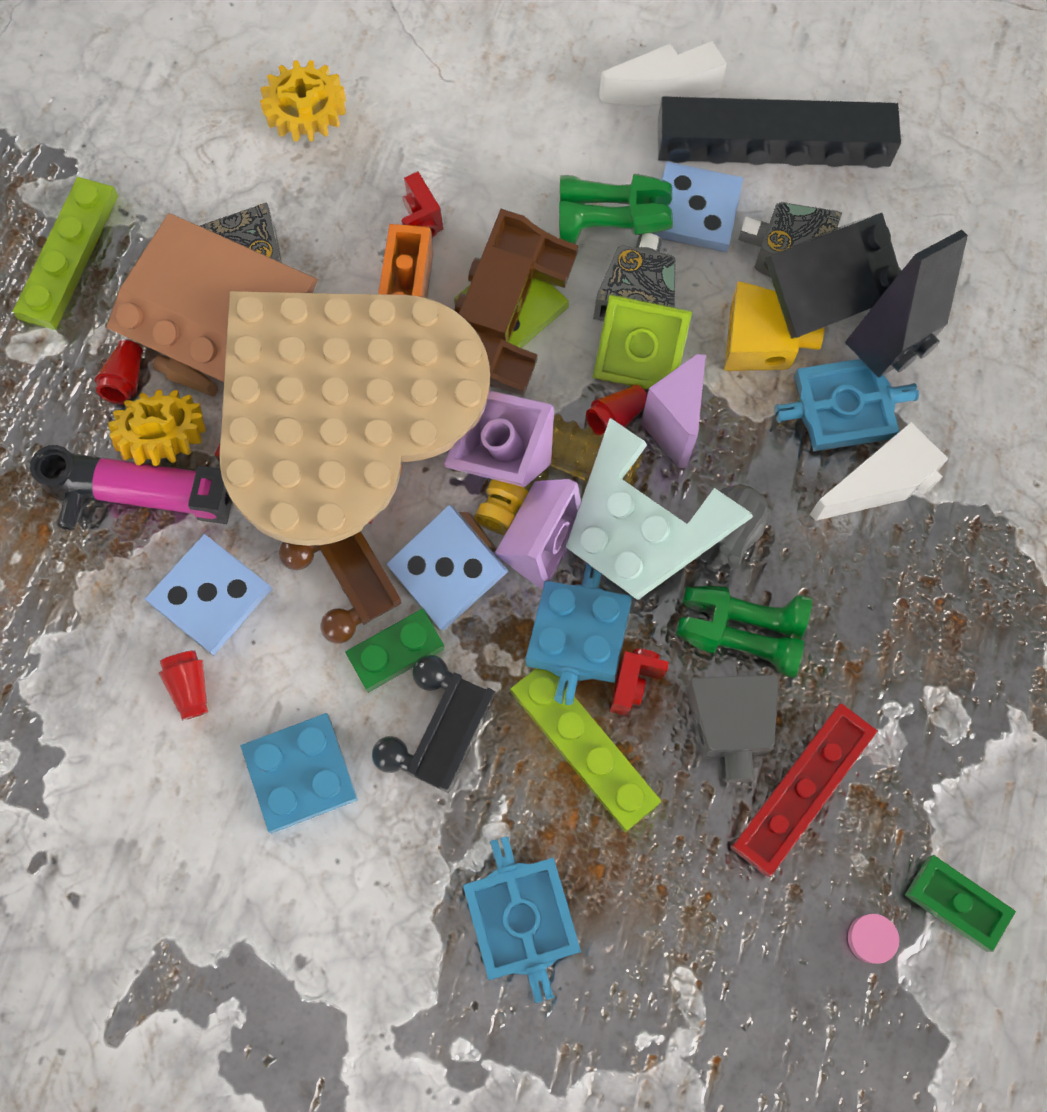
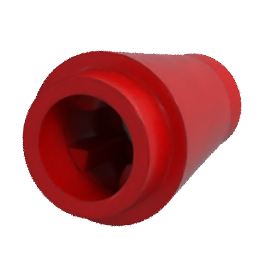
[95,340,143,404]
[586,384,647,439]
[158,650,209,721]

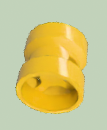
[474,479,528,535]

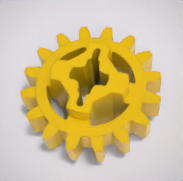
[260,60,346,142]
[108,389,206,466]

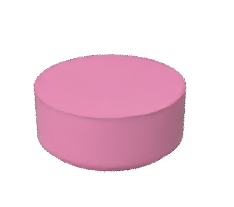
[848,914,899,964]

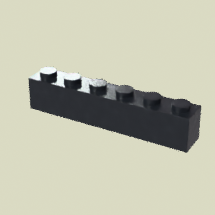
[658,96,901,168]

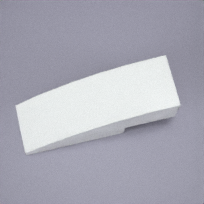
[599,41,727,105]

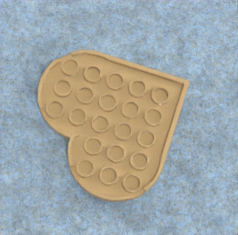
[220,291,490,546]

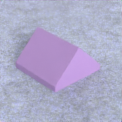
[641,354,706,468]
[444,391,554,487]
[494,479,581,589]

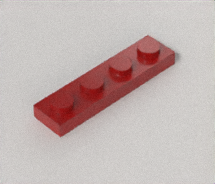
[730,703,878,878]

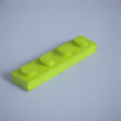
[12,176,118,330]
[510,668,662,833]

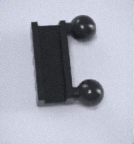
[372,655,496,793]

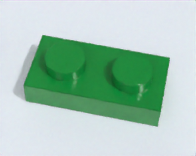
[345,608,445,693]
[905,855,1016,952]

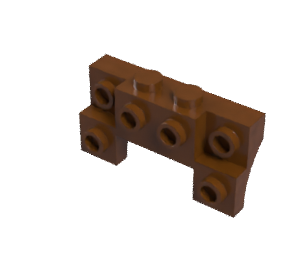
[454,209,579,397]

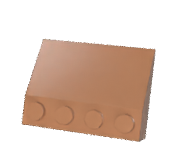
[106,213,318,382]

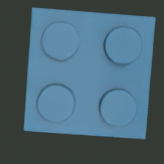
[240,713,358,834]

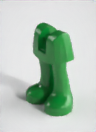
[559,174,673,244]
[675,586,813,678]

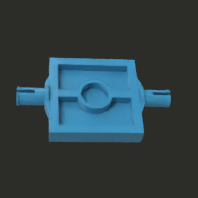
[774,359,919,451]
[526,563,632,705]
[463,836,581,1003]

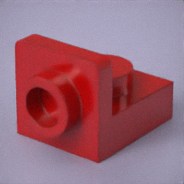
[401,171,444,238]
[609,649,669,716]

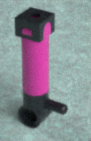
[30,445,232,530]

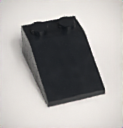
[765,212,902,339]
[844,229,968,378]

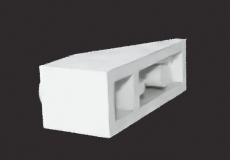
[810,422,948,521]

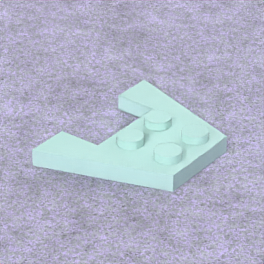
[566,418,753,600]

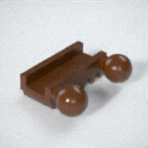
[279,531,402,644]

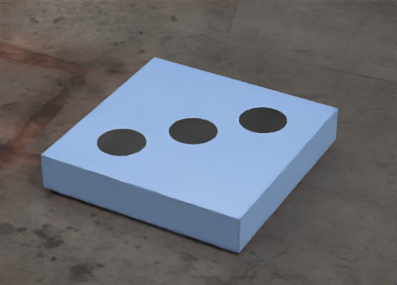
[653,161,744,252]
[386,505,509,630]
[145,534,272,656]

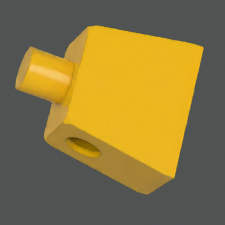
[724,281,824,371]

